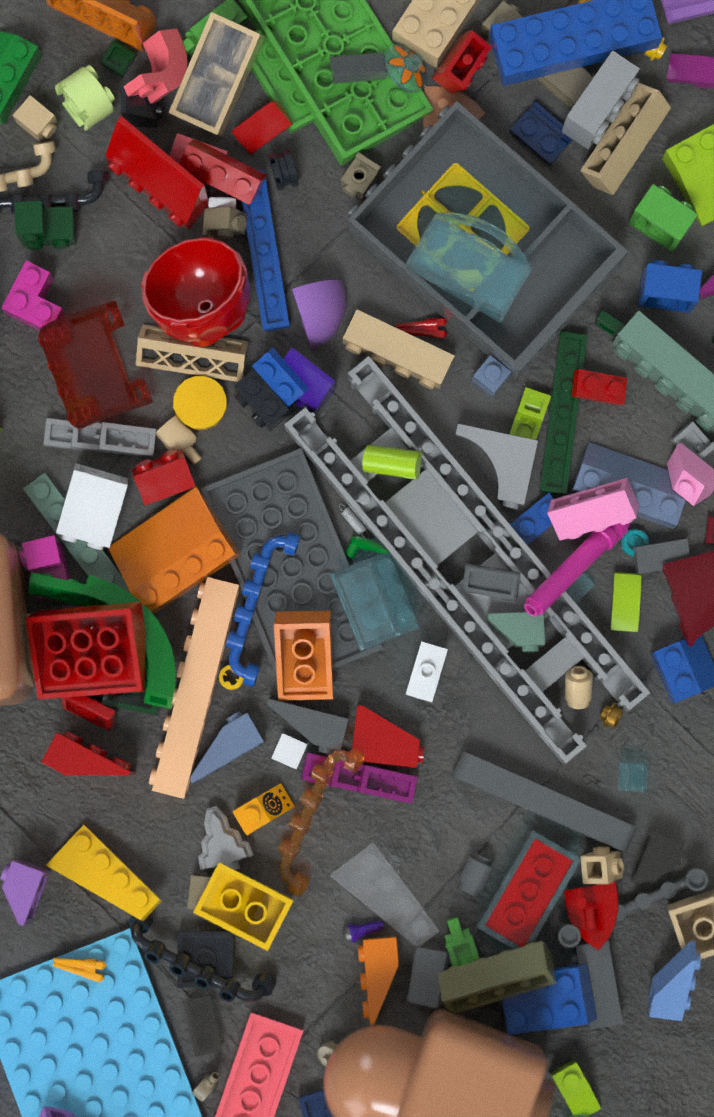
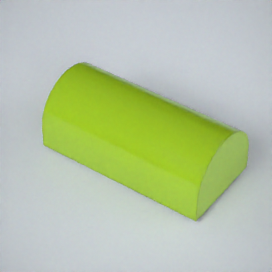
[362,444,422,480]

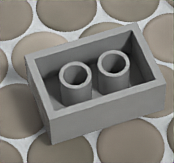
[562,51,640,150]

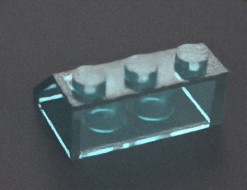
[330,553,420,651]

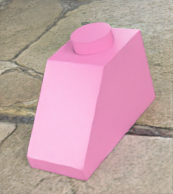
[667,443,714,506]

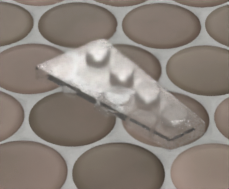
[329,842,440,947]

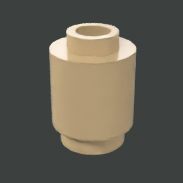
[565,666,593,709]

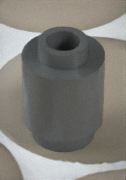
[458,853,494,897]

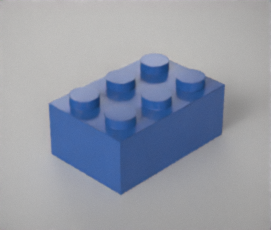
[502,963,597,1035]

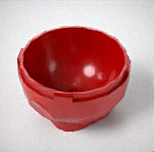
[141,237,250,347]

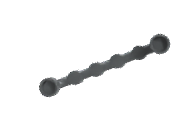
[558,868,708,948]

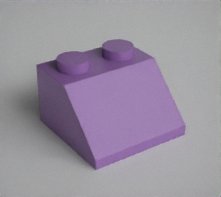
[1,859,50,926]

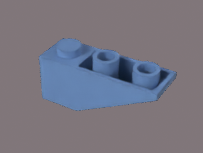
[648,941,701,1021]

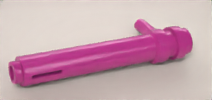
[524,523,630,617]

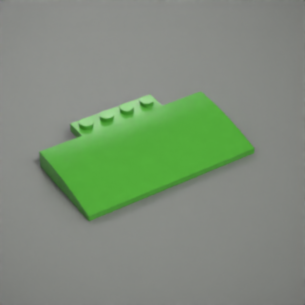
[239,0,434,166]

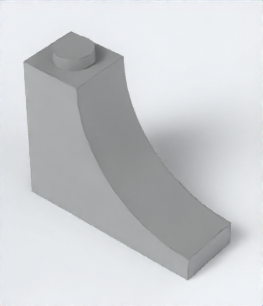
[456,424,538,509]

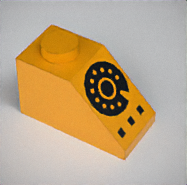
[233,783,295,836]

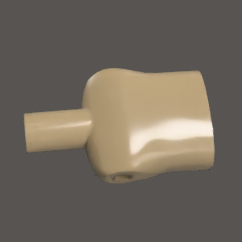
[156,416,202,465]

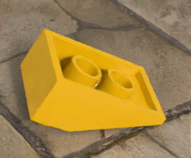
[193,862,293,951]

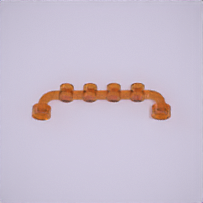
[278,748,365,897]

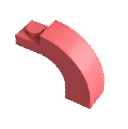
[124,29,187,104]

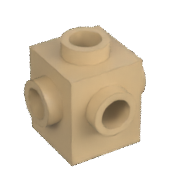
[581,846,624,885]

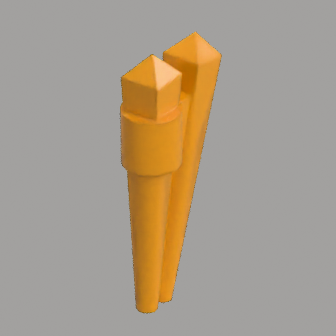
[53,958,107,982]

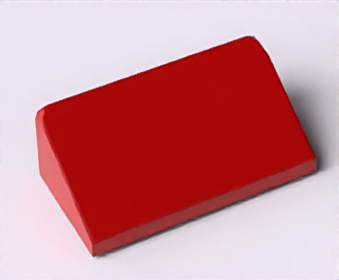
[232,101,293,155]

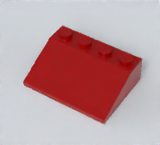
[105,116,209,230]
[25,602,145,700]

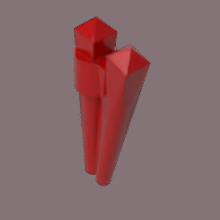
[395,317,448,338]

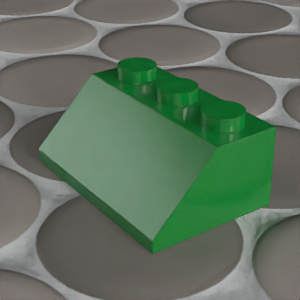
[0,32,42,125]

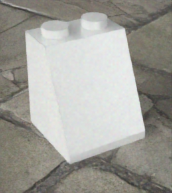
[56,463,128,550]

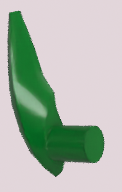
[344,536,389,559]

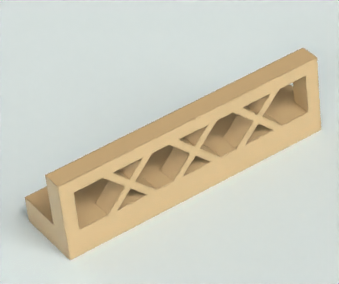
[136,325,249,382]

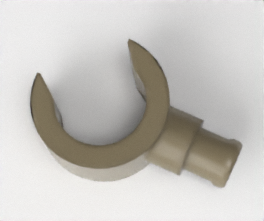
[192,1072,220,1102]

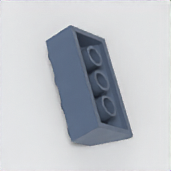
[571,442,686,529]

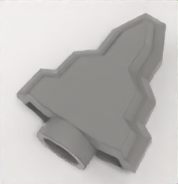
[198,806,254,870]

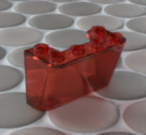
[38,300,153,429]

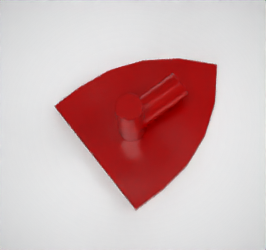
[564,882,619,951]

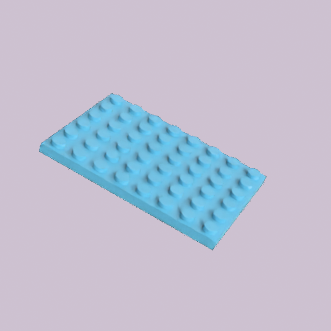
[0,928,203,1117]

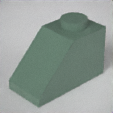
[487,612,545,652]

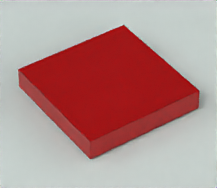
[62,696,115,732]

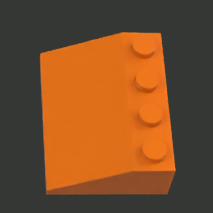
[46,0,157,52]
[108,487,242,615]

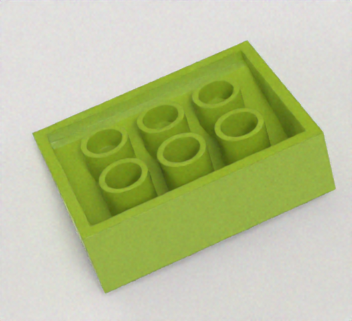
[662,124,714,227]

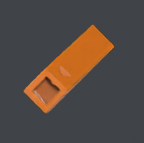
[358,936,399,1025]

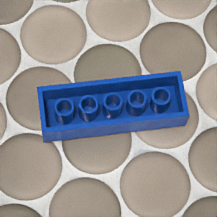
[489,0,662,86]

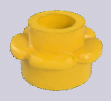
[644,37,667,61]

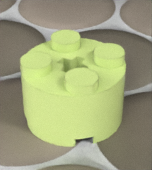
[55,65,115,131]

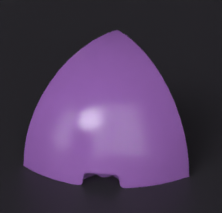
[292,280,347,350]

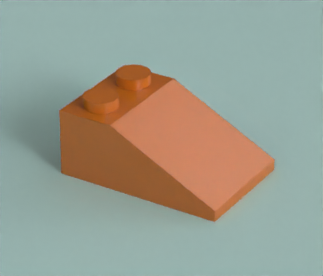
[274,610,333,701]

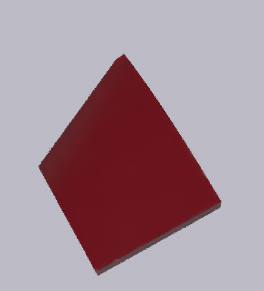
[662,551,714,647]

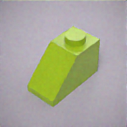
[549,1059,601,1117]

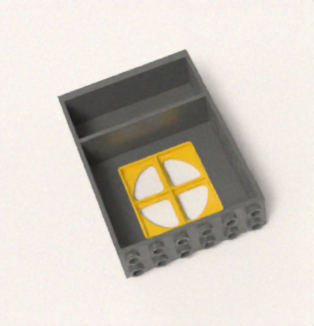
[347,101,628,381]

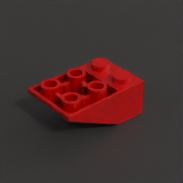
[41,731,136,776]

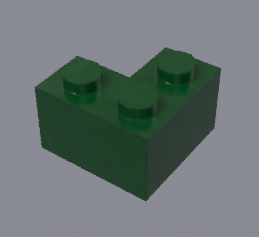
[14,201,76,250]

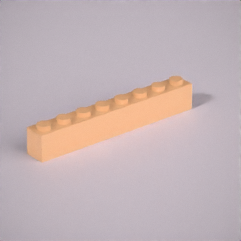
[149,577,240,799]

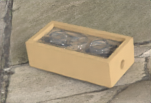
[169,12,265,136]

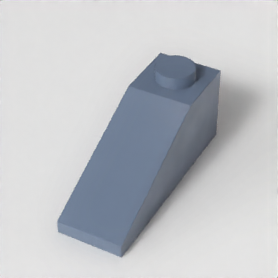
[189,711,264,784]

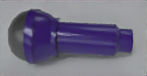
[342,921,384,943]

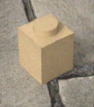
[13,95,58,142]

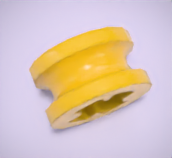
[219,665,244,690]

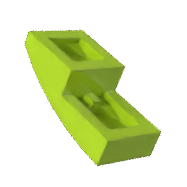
[509,387,551,440]
[610,572,642,632]

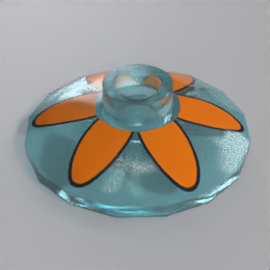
[384,44,428,93]

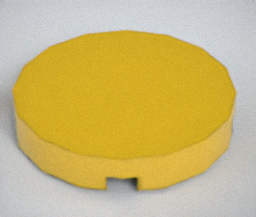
[173,376,227,430]

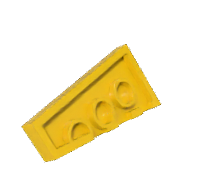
[46,825,162,921]

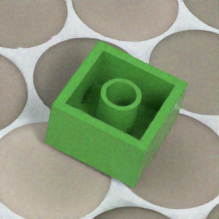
[628,184,698,253]

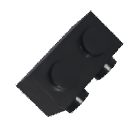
[234,369,290,432]

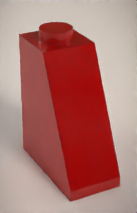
[351,705,424,768]

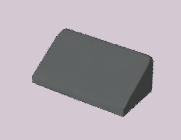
[329,53,388,84]
[407,947,449,1008]

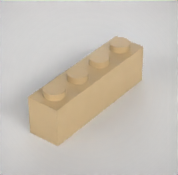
[580,83,671,195]
[343,310,454,390]

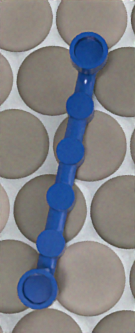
[226,532,301,687]

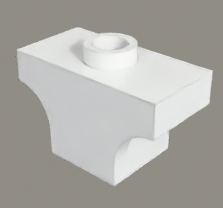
[405,641,448,703]

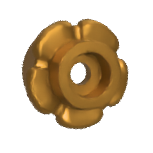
[600,703,623,729]

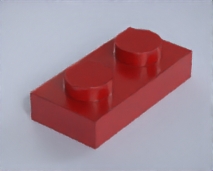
[572,369,627,406]

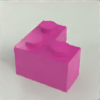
[1,261,66,338]
[19,536,70,601]

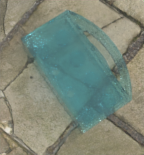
[407,213,532,323]

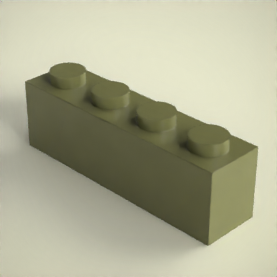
[438,941,557,1014]

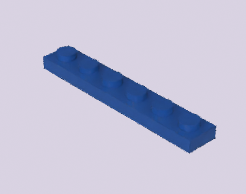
[242,169,290,332]

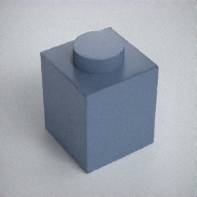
[472,355,511,398]

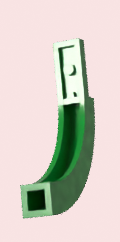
[29,573,176,709]

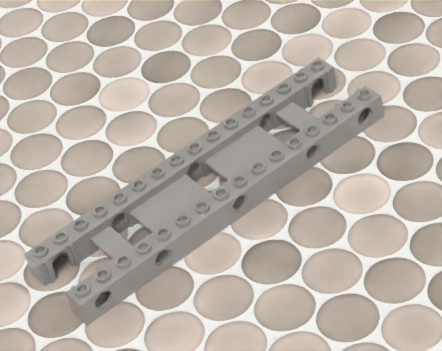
[284,356,650,764]

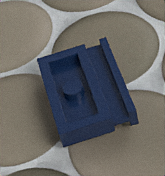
[510,101,573,167]

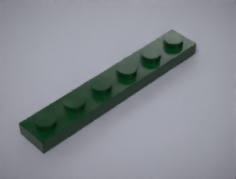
[539,331,587,495]

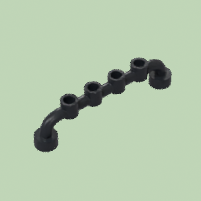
[0,170,109,214]
[128,914,276,1002]

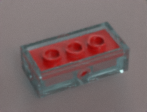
[475,830,581,949]

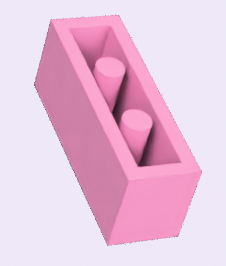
[547,478,639,540]

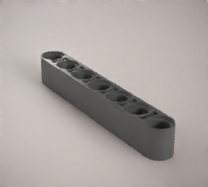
[452,751,637,853]

